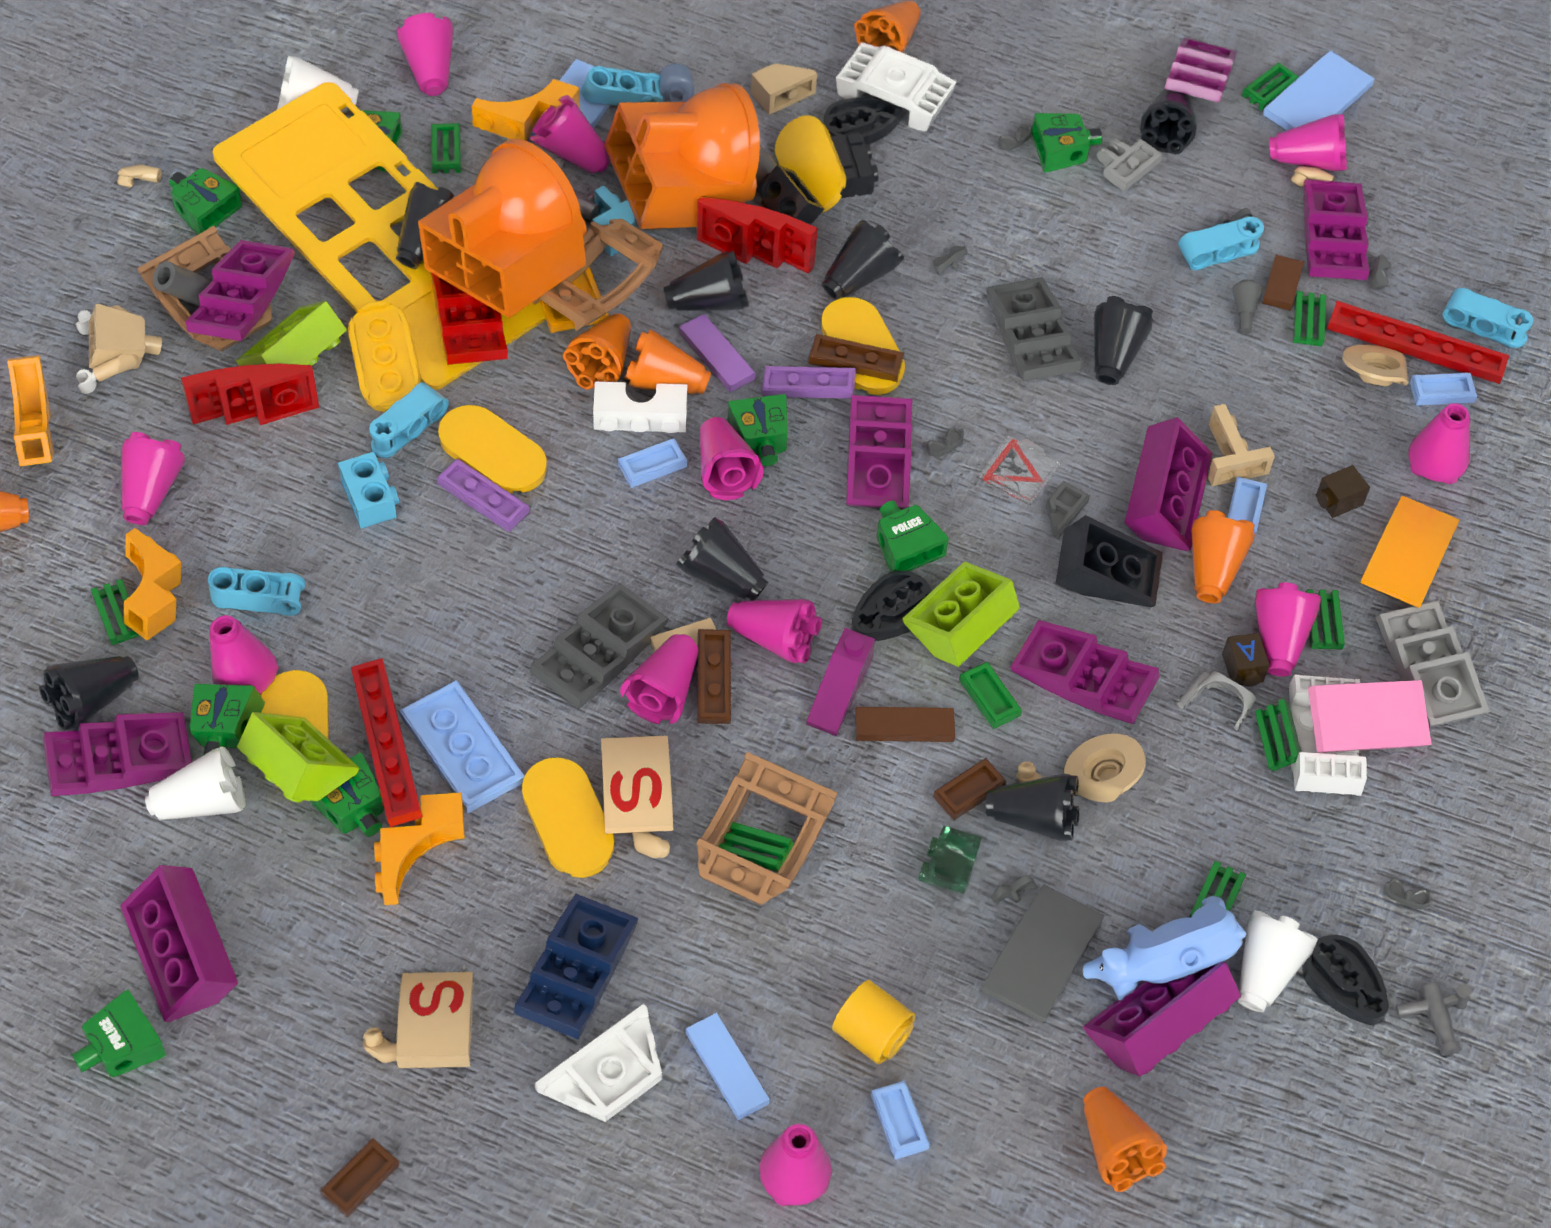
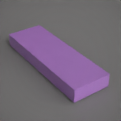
[679,314,755,392]
[762,366,856,399]
[437,458,529,532]

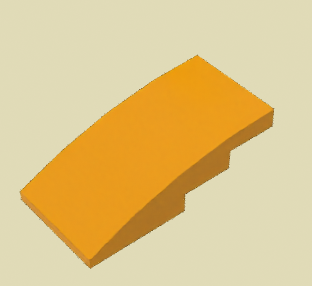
[1360,495,1460,608]

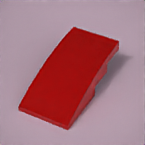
[697,197,818,274]
[430,272,508,365]
[181,364,319,425]

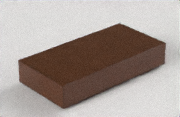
[1262,255,1304,311]
[933,758,1007,821]
[320,1138,400,1218]

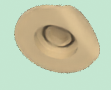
[1342,345,1408,387]
[1064,734,1146,802]

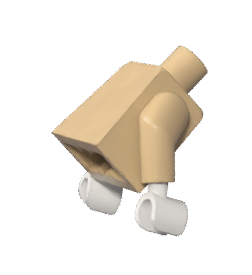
[76,304,162,394]

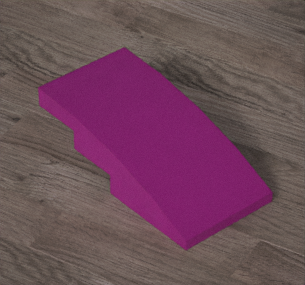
[1165,37,1237,103]
[1304,179,1369,280]
[185,240,295,341]
[846,395,912,509]
[1010,620,1160,724]
[43,712,192,796]

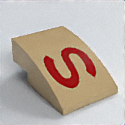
[601,736,673,834]
[396,972,473,1068]

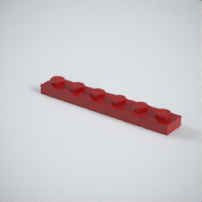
[1327,301,1509,384]
[351,658,423,827]

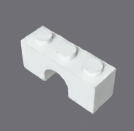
[593,381,687,433]

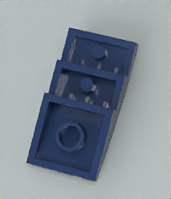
[514,893,638,1039]

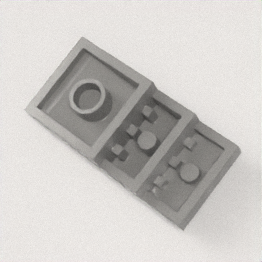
[1376,601,1490,727]

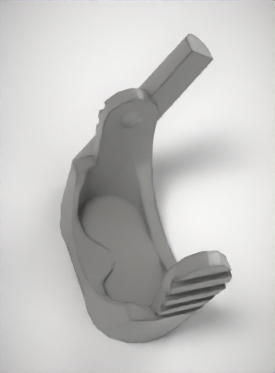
[1177,671,1256,731]

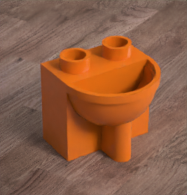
[604,83,760,229]
[418,139,587,318]

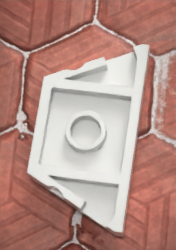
[535,1004,662,1122]

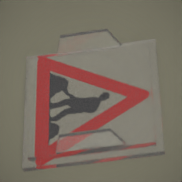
[977,435,1061,506]

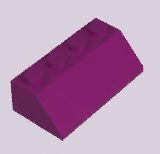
[1124,417,1213,551]
[120,865,238,1022]
[1083,961,1241,1077]

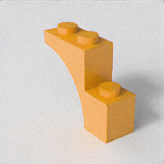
[472,79,579,141]
[7,355,54,466]
[124,528,181,641]
[374,792,465,905]

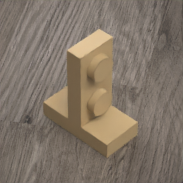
[1208,404,1275,486]

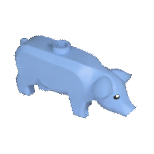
[1083,896,1246,1001]

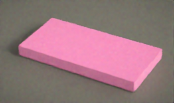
[1308,680,1432,753]

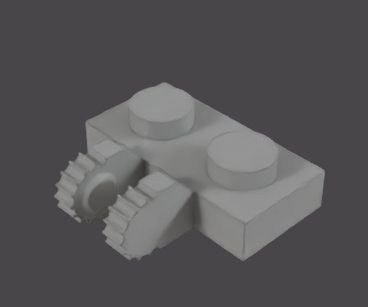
[1096,138,1163,192]

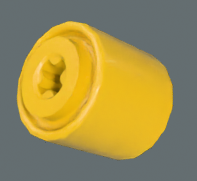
[832,979,915,1064]

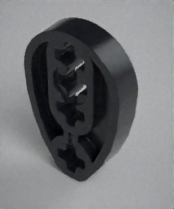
[823,97,902,144]
[851,571,932,641]
[1302,935,1389,1025]

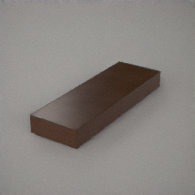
[809,334,904,382]
[697,629,731,724]
[855,707,955,742]

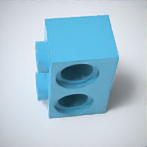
[338,452,400,529]

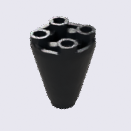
[1140,88,1197,155]
[396,182,454,269]
[822,220,904,300]
[663,250,749,311]
[1094,296,1154,385]
[676,517,768,601]
[39,656,139,731]
[986,774,1080,841]

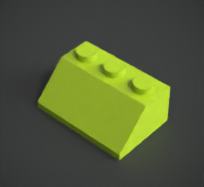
[235,301,347,366]
[902,561,1020,667]
[237,712,359,803]

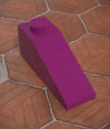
[806,628,875,736]

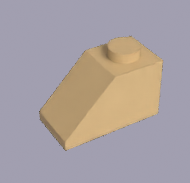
[751,63,817,115]

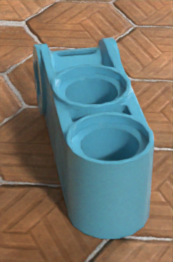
[581,66,664,106]
[1178,216,1264,270]
[1443,288,1533,348]
[369,382,449,458]
[208,567,306,616]

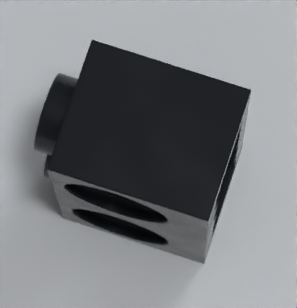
[756,164,824,225]

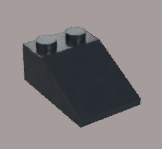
[1056,515,1163,608]

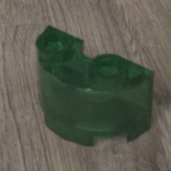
[918,825,982,894]

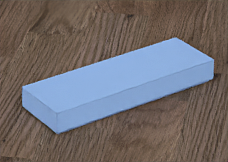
[686,1013,770,1121]

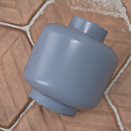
[659,63,695,102]

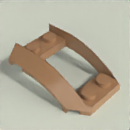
[533,219,663,332]
[137,226,272,351]
[696,752,838,905]

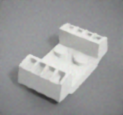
[836,42,956,132]
[1289,675,1367,796]

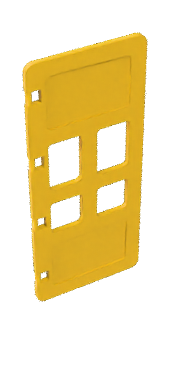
[213,82,546,390]

